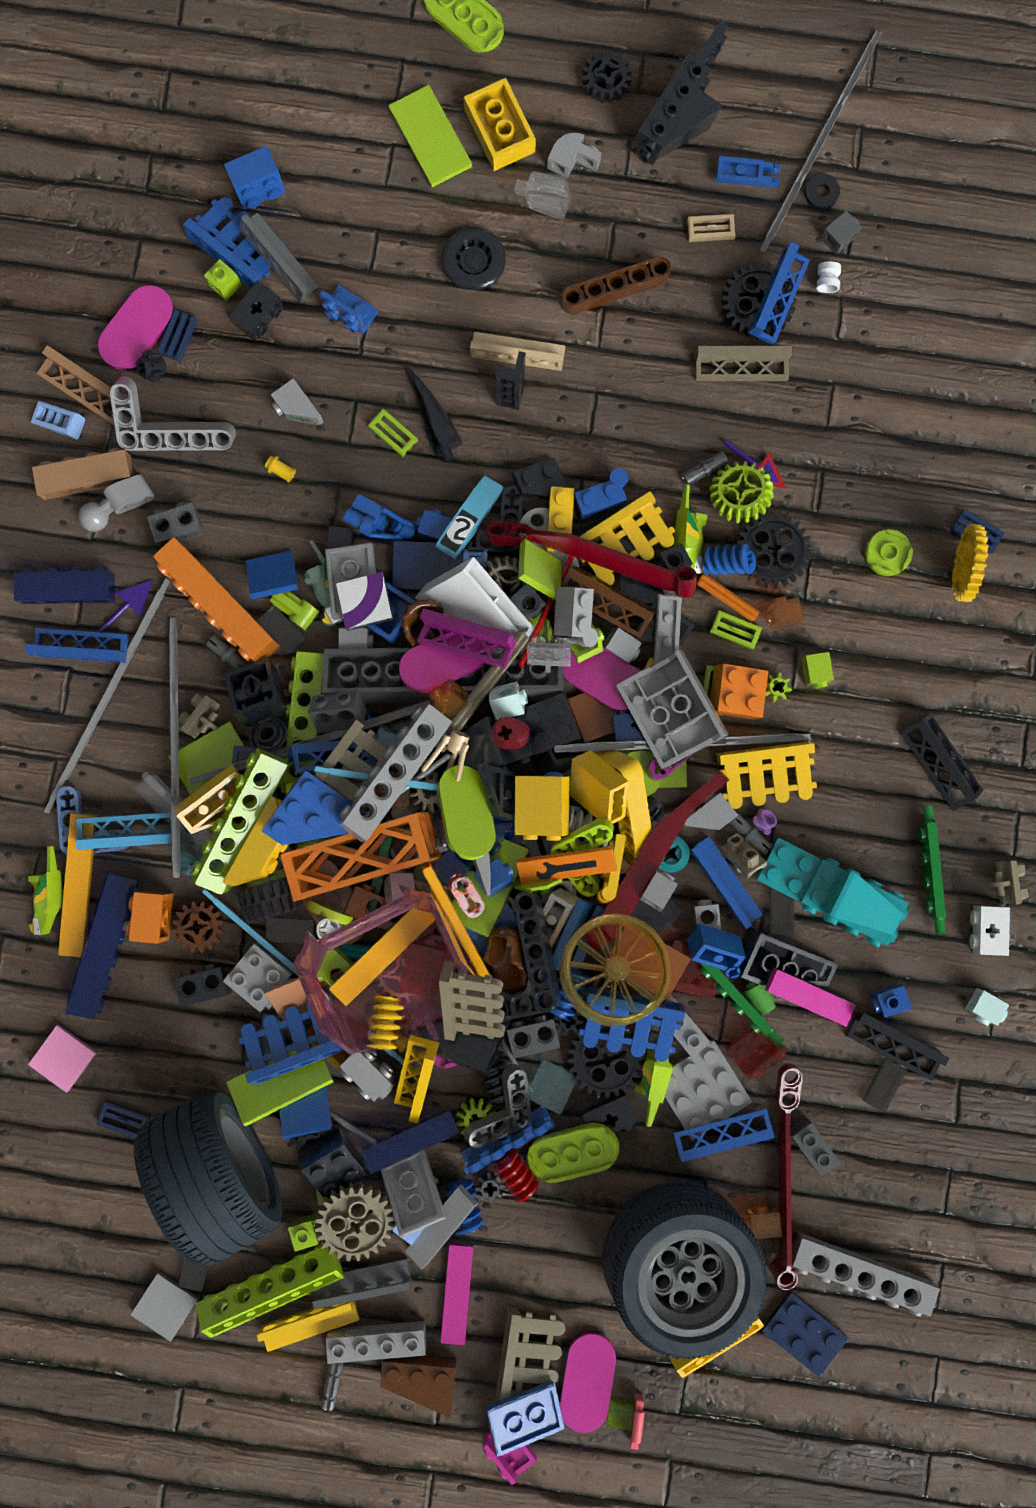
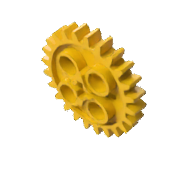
[952,524,989,602]

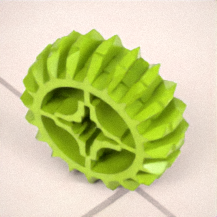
[710,460,774,524]

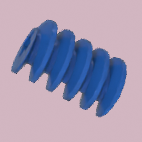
[702,544,756,575]
[546,967,592,1022]
[444,1178,483,1235]

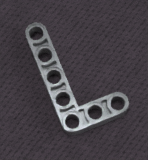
[110,376,236,451]

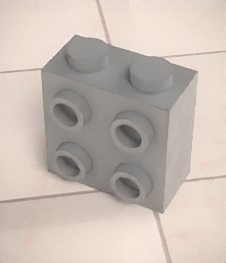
[223,942,294,1012]
[340,1043,395,1101]

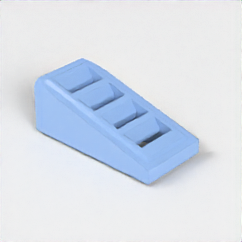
[31,401,85,440]

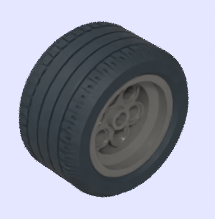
[134,1090,282,1267]
[603,1182,767,1359]

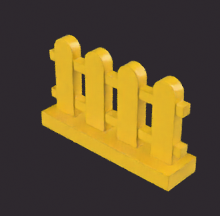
[580,491,675,585]
[716,741,817,809]

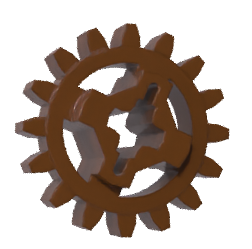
[172,901,225,953]

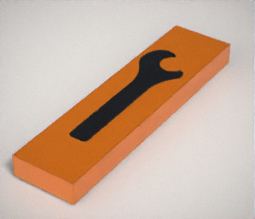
[516,846,617,884]

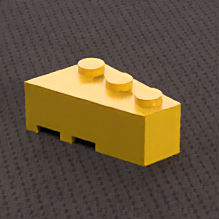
[174,764,254,834]

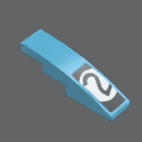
[435,475,504,559]

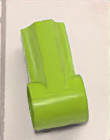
[270,591,319,630]

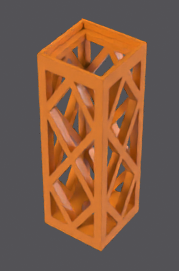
[280,812,442,902]

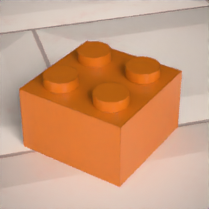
[710,664,768,719]
[126,891,174,944]

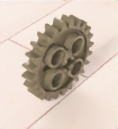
[315,1182,394,1261]

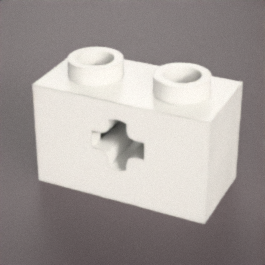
[970,905,1010,956]

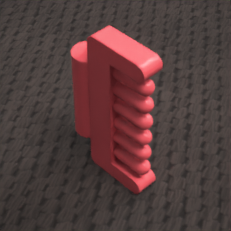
[629,1393,645,1450]

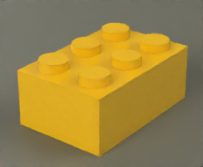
[464,78,536,171]

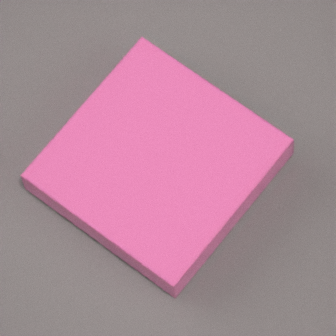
[28,1025,97,1093]

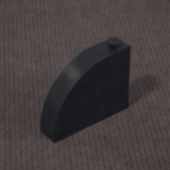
[413,975,522,1077]

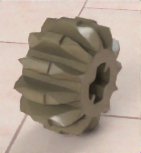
[409,773,441,812]

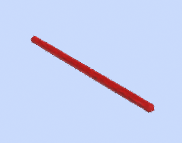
[518,555,574,667]

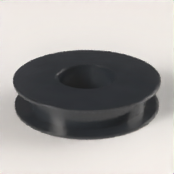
[804,173,840,210]

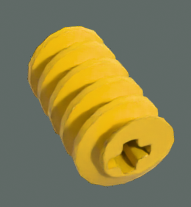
[366,996,404,1050]

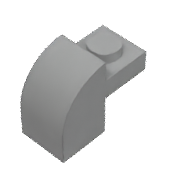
[547,133,602,178]

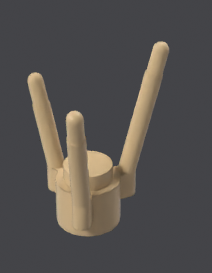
[421,730,470,782]

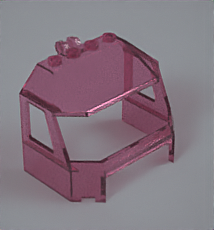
[294,884,477,1054]

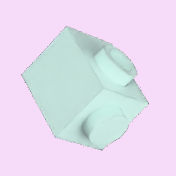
[965,988,1009,1026]

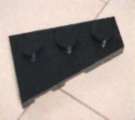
[619,536,665,605]

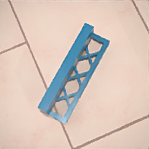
[76,812,172,850]

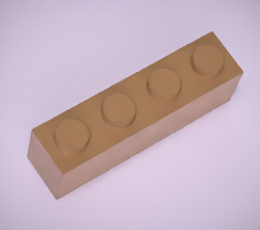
[32,448,134,500]

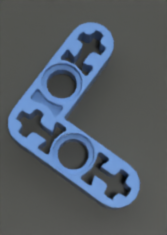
[56,786,129,854]

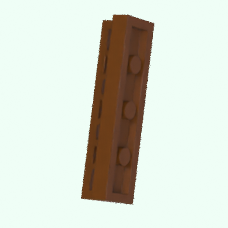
[561,565,657,638]

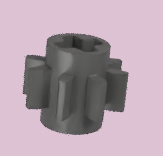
[475,1170,505,1203]

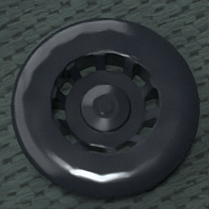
[441,227,506,290]

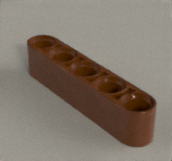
[562,256,671,315]

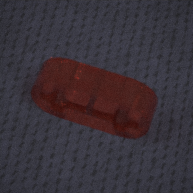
[448,874,485,918]

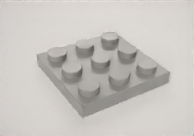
[665,1040,752,1140]

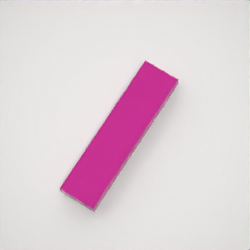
[764,968,856,1027]
[441,1243,473,1345]

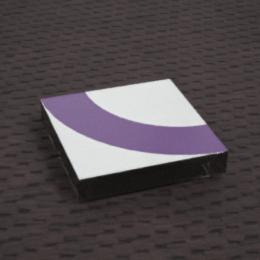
[336,572,394,631]

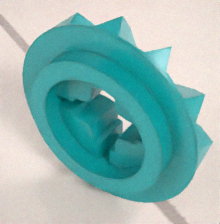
[659,836,690,873]

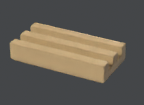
[687,214,735,242]

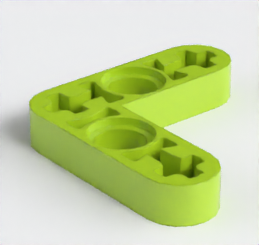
[551,818,614,897]

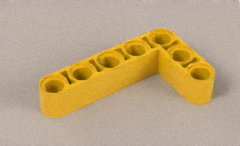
[593,750,652,866]

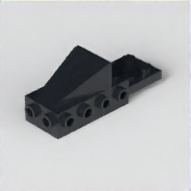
[630,21,728,166]
[430,693,581,780]

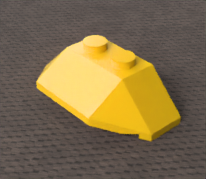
[222,796,289,886]

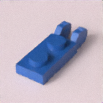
[715,156,781,188]

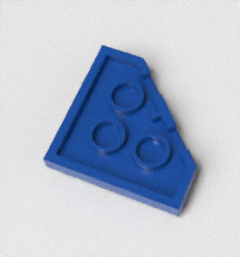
[261,769,366,845]

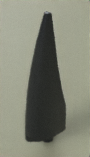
[405,367,463,461]

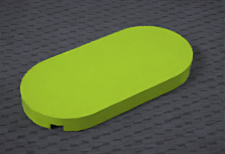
[424,0,504,53]
[438,766,496,860]
[527,1123,620,1183]

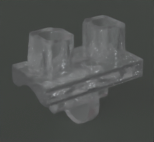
[527,637,571,673]

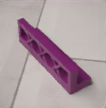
[417,608,516,669]

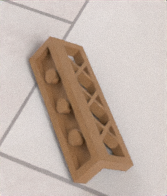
[36,345,126,426]

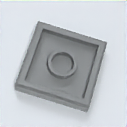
[131,1271,199,1342]

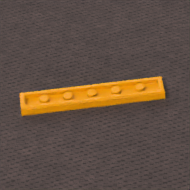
[58,813,97,958]
[422,862,491,977]
[329,889,444,1006]

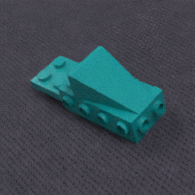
[756,838,909,947]

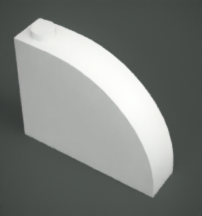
[415,557,535,637]

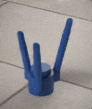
[366,497,416,541]

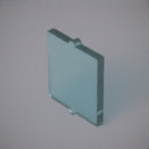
[528,1059,576,1115]

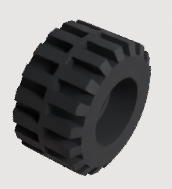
[237,877,303,923]

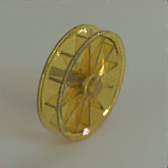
[560,914,672,1027]

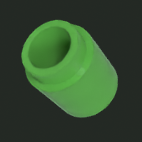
[743,981,776,1015]

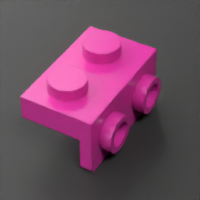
[483,1431,537,1485]

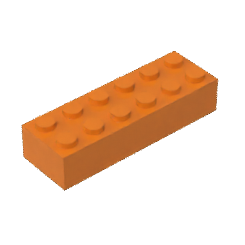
[153,537,280,663]

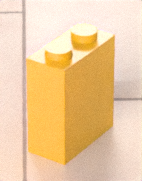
[570,750,629,824]
[515,776,569,841]

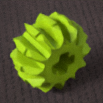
[456,1098,496,1135]

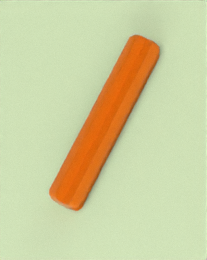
[697,574,759,622]

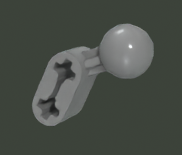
[78,475,155,532]

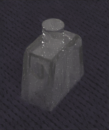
[515,172,571,220]

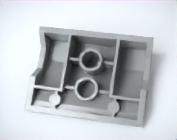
[616,650,729,769]

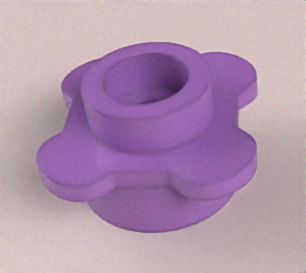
[753,809,777,835]

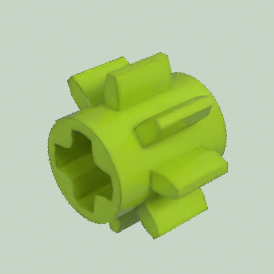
[765,673,792,703]

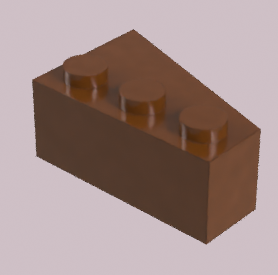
[380,1355,457,1418]

